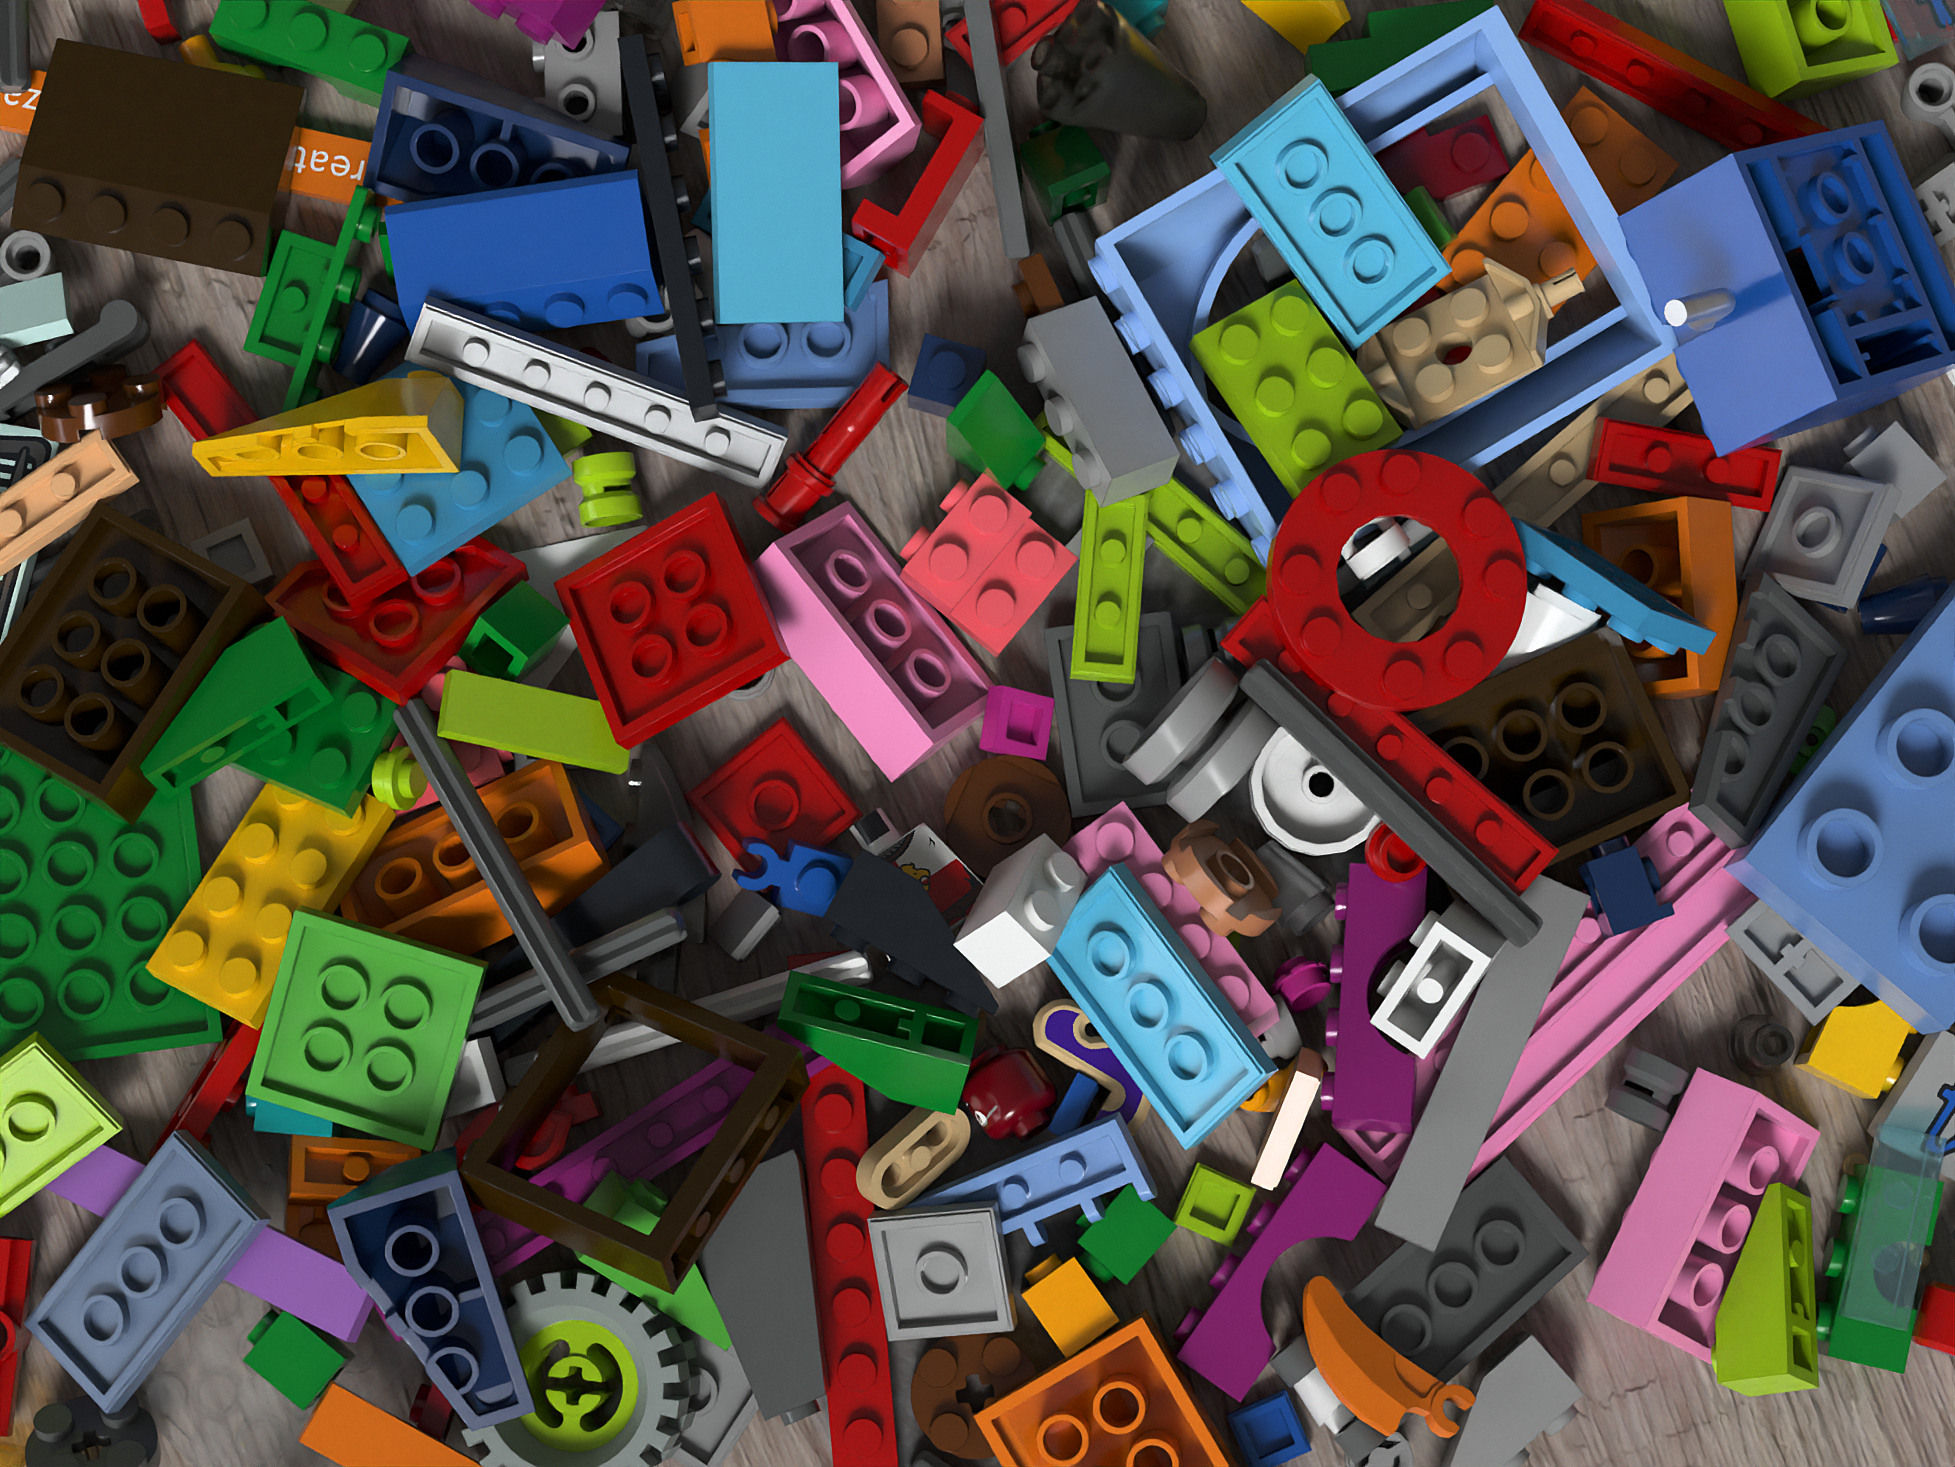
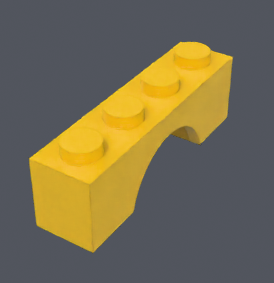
[1793,996,1918,1099]

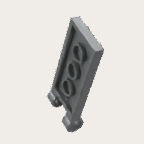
[1268,1155,1590,1464]

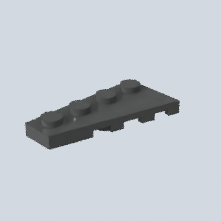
[1688,571,1850,850]

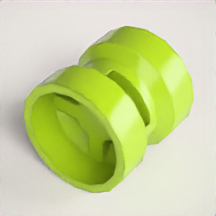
[571,452,643,528]

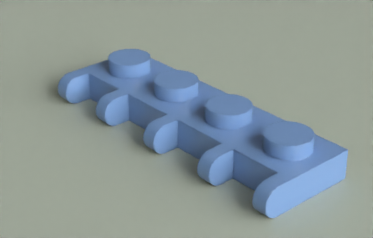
[900,1111,1158,1247]

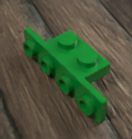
[243,184,382,413]

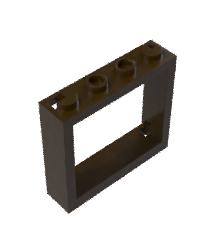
[458,971,811,1295]

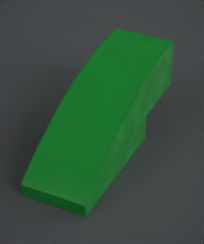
[1303,0,1494,100]

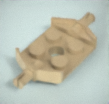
[1356,257,1585,431]

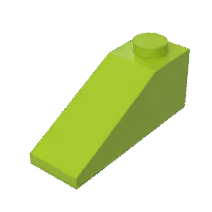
[1711,1182,1819,1397]

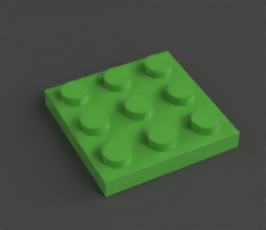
[245,905,489,1152]

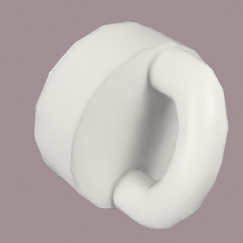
[1341,517,1411,580]

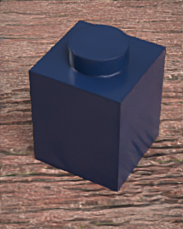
[907,333,987,419]

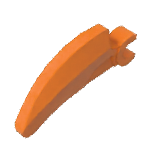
[1302,1276,1476,1438]

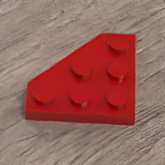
[264,535,530,707]

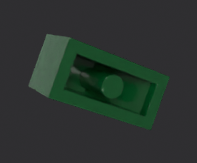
[1019,119,1111,227]

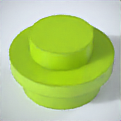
[372,746,428,811]

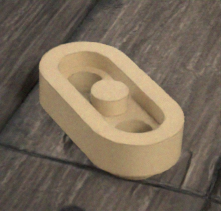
[856,1106,971,1210]

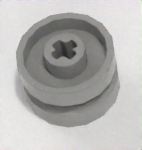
[1122,656,1280,824]

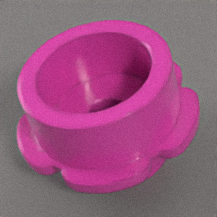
[1270,956,1331,1014]

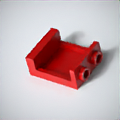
[851,89,984,279]

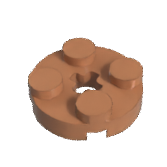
[1161,819,1282,937]

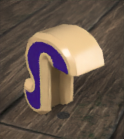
[1032,999,1151,1136]

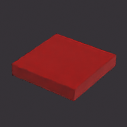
[684,716,864,896]

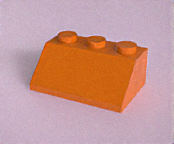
[1581,496,1738,701]

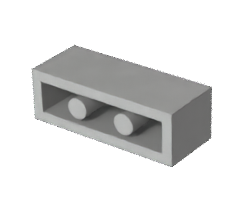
[1017,296,1180,508]

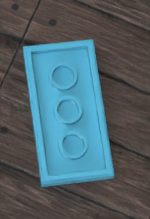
[708,62,844,324]
[1209,73,1453,351]
[1045,862,1279,1150]

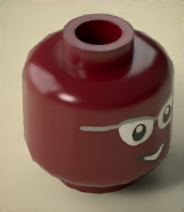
[962,1043,1058,1143]

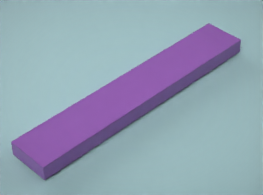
[44,1142,374,1343]

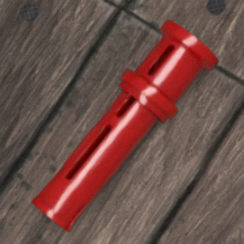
[751,360,909,535]

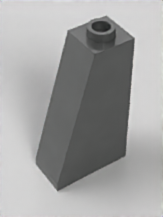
[697,1149,830,1426]

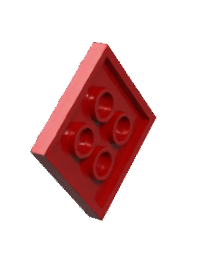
[553,491,792,750]

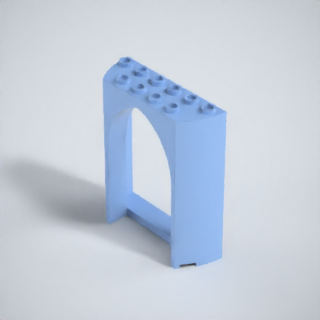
[1088,5,1679,570]

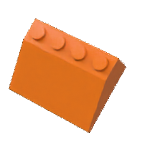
[973,1309,1239,1467]

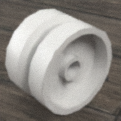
[1248,727,1382,856]

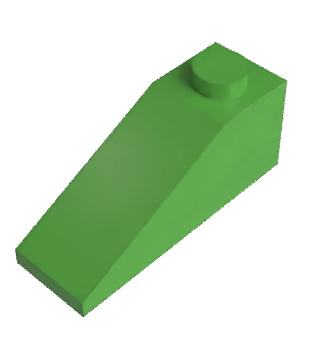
[573,1169,732,1351]

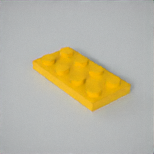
[145,783,397,1031]

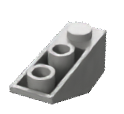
[1440,1331,1584,1467]

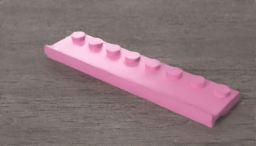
[1329,787,1757,1189]

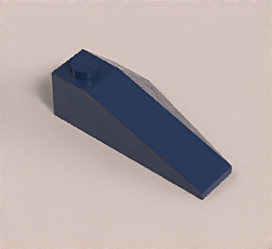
[363,52,632,203]
[327,1146,536,1432]

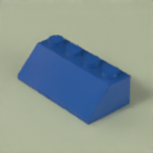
[384,169,665,338]

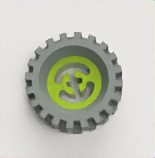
[456,1267,700,1467]

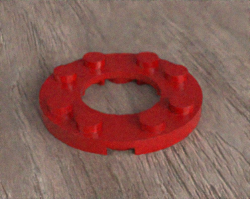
[1266,449,1527,712]

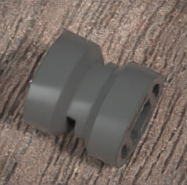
[1604,1047,1690,1133]

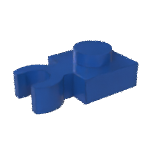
[731,837,854,917]

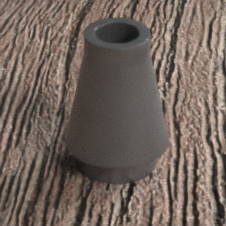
[1254,839,1335,936]

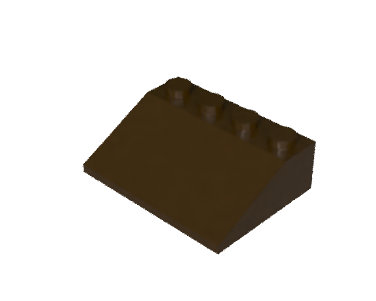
[10,38,308,278]
[0,501,276,826]
[1405,625,1692,904]

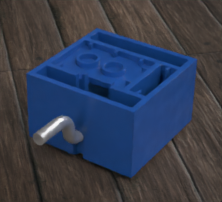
[1617,119,1955,458]

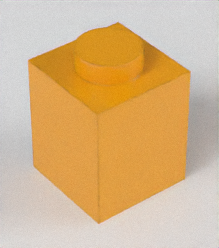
[1020,1252,1120,1359]

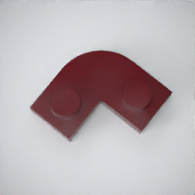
[1374,114,1511,203]

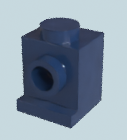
[1577,835,1675,940]

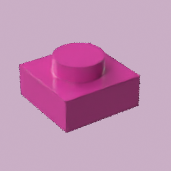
[979,685,1054,762]

